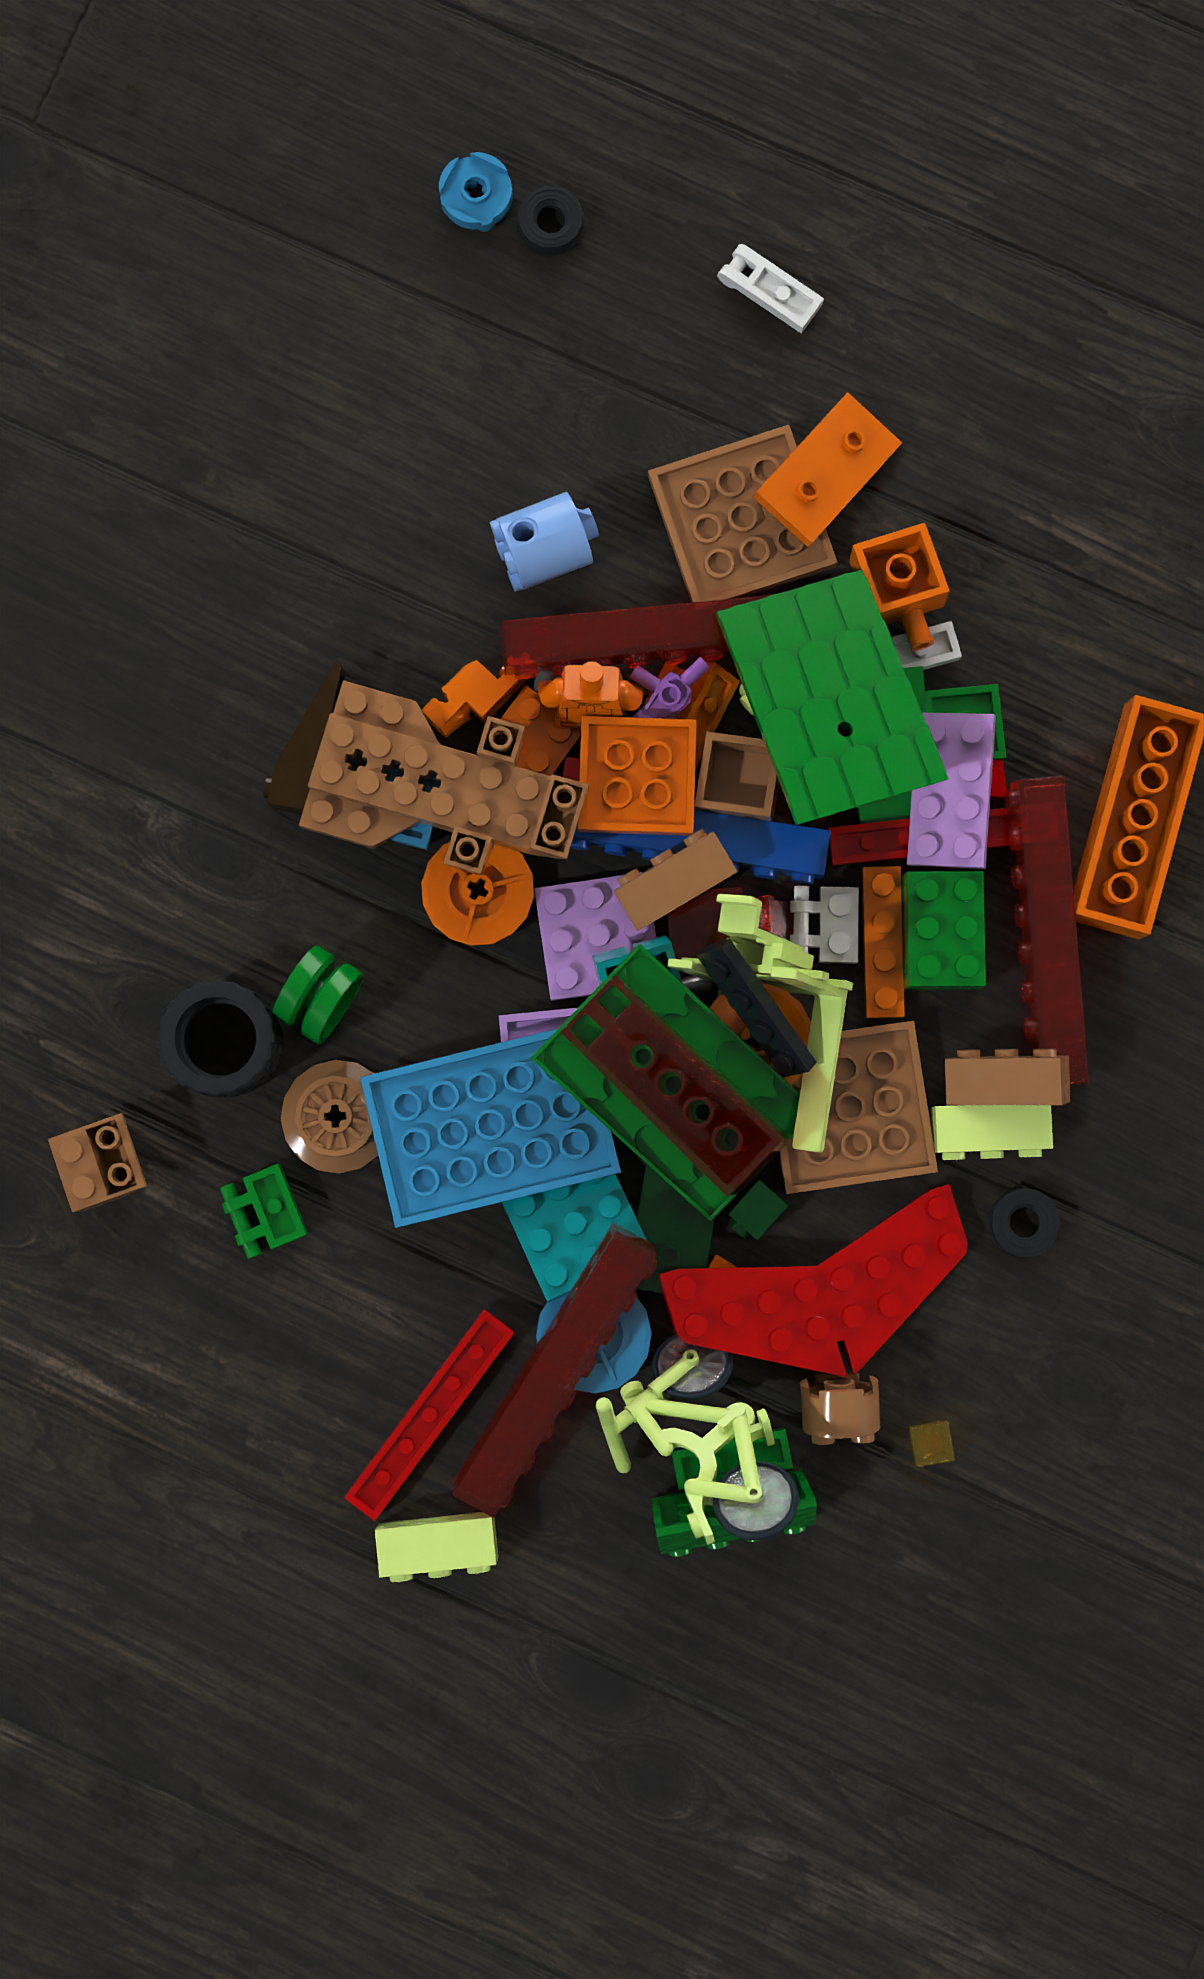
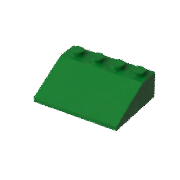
[651,1469,817,1557]

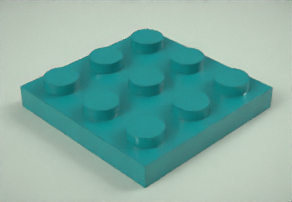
[502,1174,653,1303]

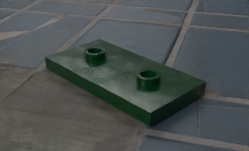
[625,1163,715,1294]

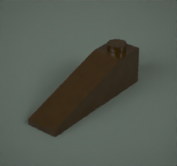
[263,663,346,815]

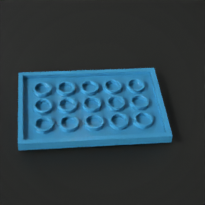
[360,1028,621,1228]

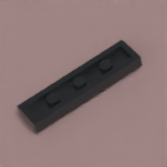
[696,939,817,1078]

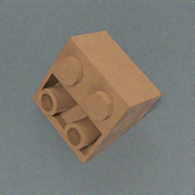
[48,1113,147,1212]

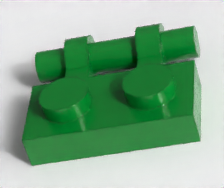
[219,1163,308,1259]

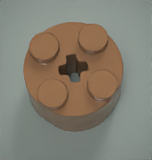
[800,1372,881,1445]

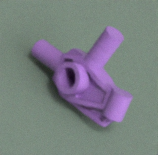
[630,657,710,719]

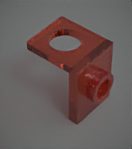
[756,895,793,940]

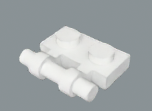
[790,886,859,964]

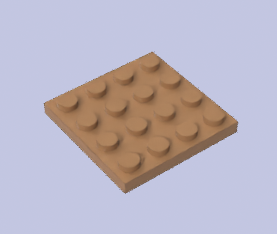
[648,425,838,613]
[779,1021,938,1194]

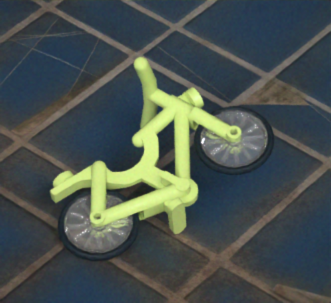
[596,1334,799,1545]

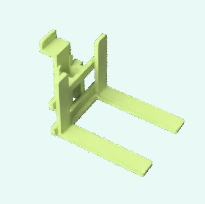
[668,894,853,1153]

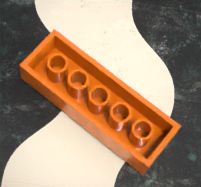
[1066,695,1204,940]

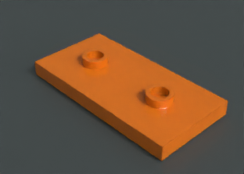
[753,392,902,547]

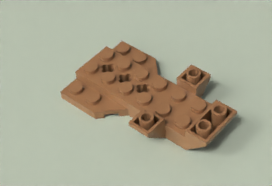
[299,680,589,875]

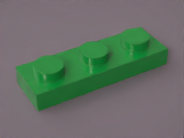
[672,1428,793,1490]

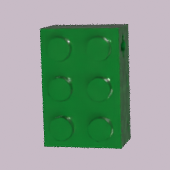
[901,871,986,990]

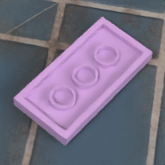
[907,713,996,869]

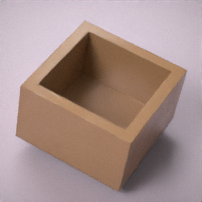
[694,732,779,822]

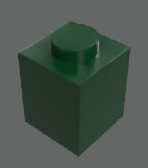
[727,1179,788,1240]

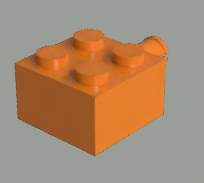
[849,523,950,651]

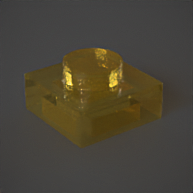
[908,1420,955,1467]

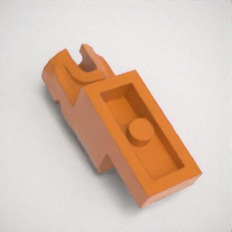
[421,653,536,738]

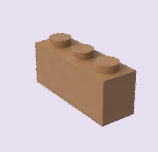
[614,828,738,931]
[945,1049,1070,1105]

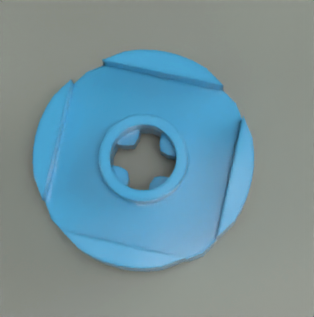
[439,152,513,232]

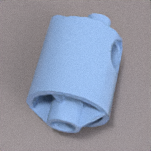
[490,492,599,592]

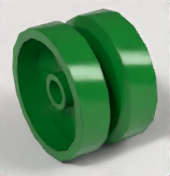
[272,945,364,1045]

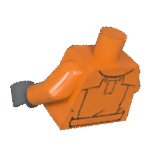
[533,661,650,728]

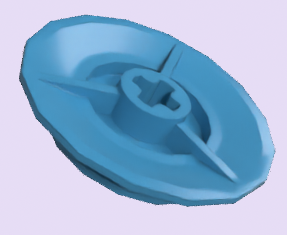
[536,1278,652,1393]

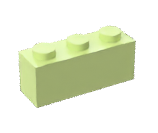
[929,1105,1053,1160]
[375,1511,498,1582]

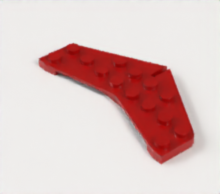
[658,1184,968,1377]

